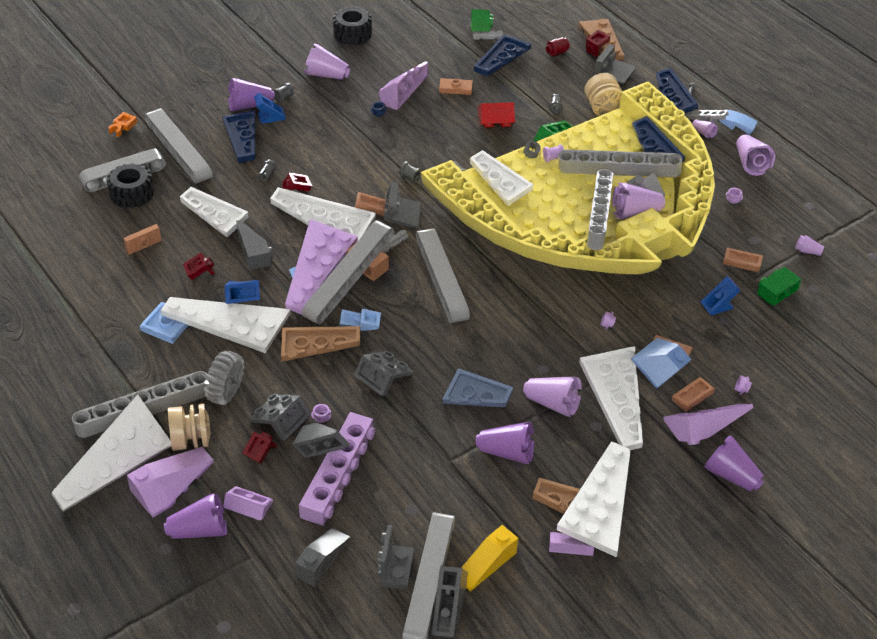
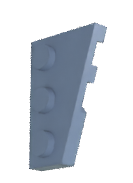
[442,368,513,407]

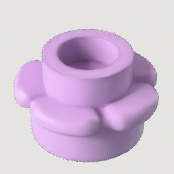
[726,188,743,204]
[600,311,616,329]
[735,376,752,395]
[311,404,331,423]

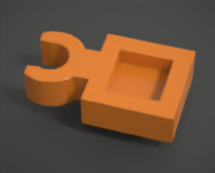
[108,112,137,137]

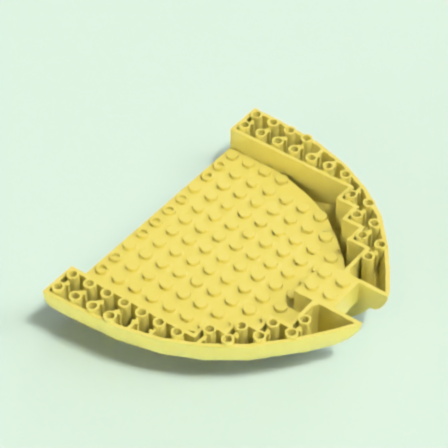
[421,81,715,274]

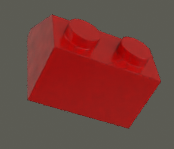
[477,102,515,128]

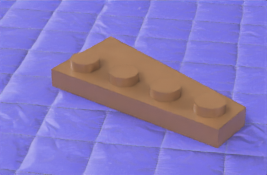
[281,326,360,362]

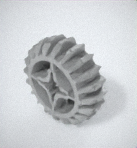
[204,351,245,405]

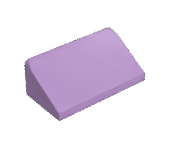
[223,486,273,520]
[549,532,594,556]

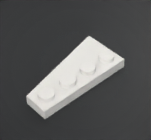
[470,150,533,206]
[180,187,249,238]

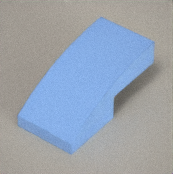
[719,110,758,135]
[339,309,381,331]

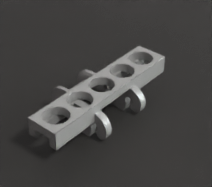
[685,110,729,123]

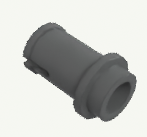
[549,94,562,113]
[258,160,276,181]

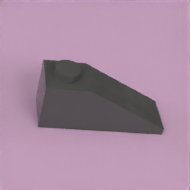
[236,220,273,270]
[292,423,350,458]
[295,528,350,587]
[431,566,468,638]

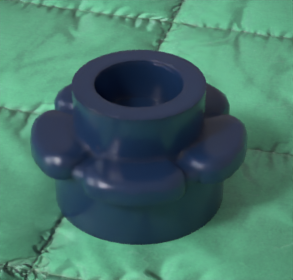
[370,102,387,117]

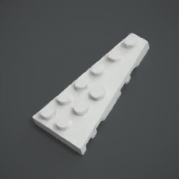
[270,187,376,240]
[161,297,291,353]
[579,346,643,450]
[51,394,172,512]
[557,441,631,557]

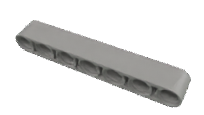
[145,108,213,184]
[558,150,682,177]
[587,169,613,250]
[302,221,394,324]
[416,228,470,324]
[72,371,207,438]
[402,512,455,639]

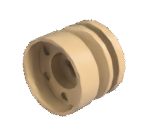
[584,73,622,116]
[168,404,211,451]

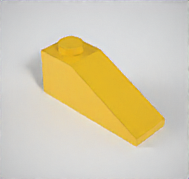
[462,525,518,592]

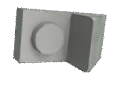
[627,173,665,198]

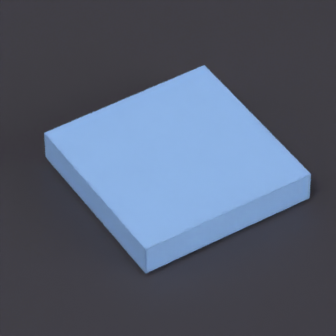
[140,302,189,344]

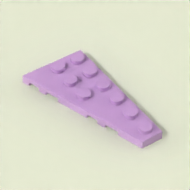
[285,219,358,314]

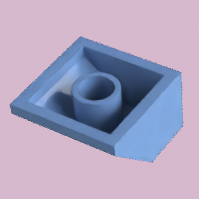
[631,338,692,389]

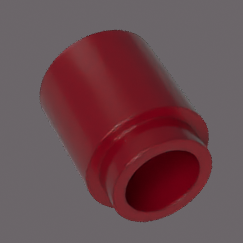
[546,37,570,57]

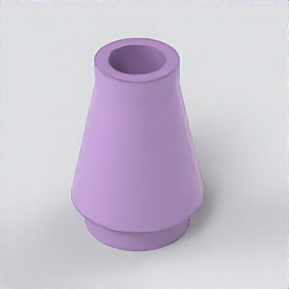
[692,120,718,138]
[795,235,824,256]

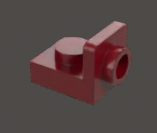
[586,30,610,57]
[282,172,312,191]
[183,252,215,280]
[242,432,277,464]

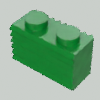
[471,9,493,32]
[757,266,802,306]

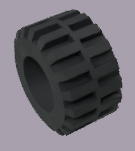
[333,7,372,45]
[106,163,154,208]

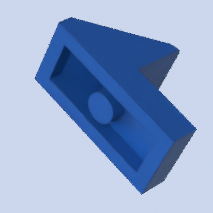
[254,93,286,123]
[701,276,741,315]
[225,280,260,304]

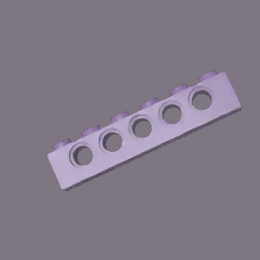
[299,412,375,526]

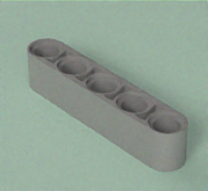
[79,149,166,192]

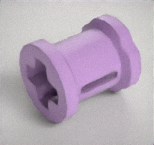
[543,144,564,163]

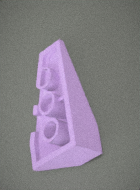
[379,62,428,110]
[663,404,753,445]
[127,447,214,518]

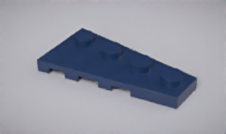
[474,34,531,76]
[656,67,698,114]
[222,110,255,163]
[632,116,685,162]

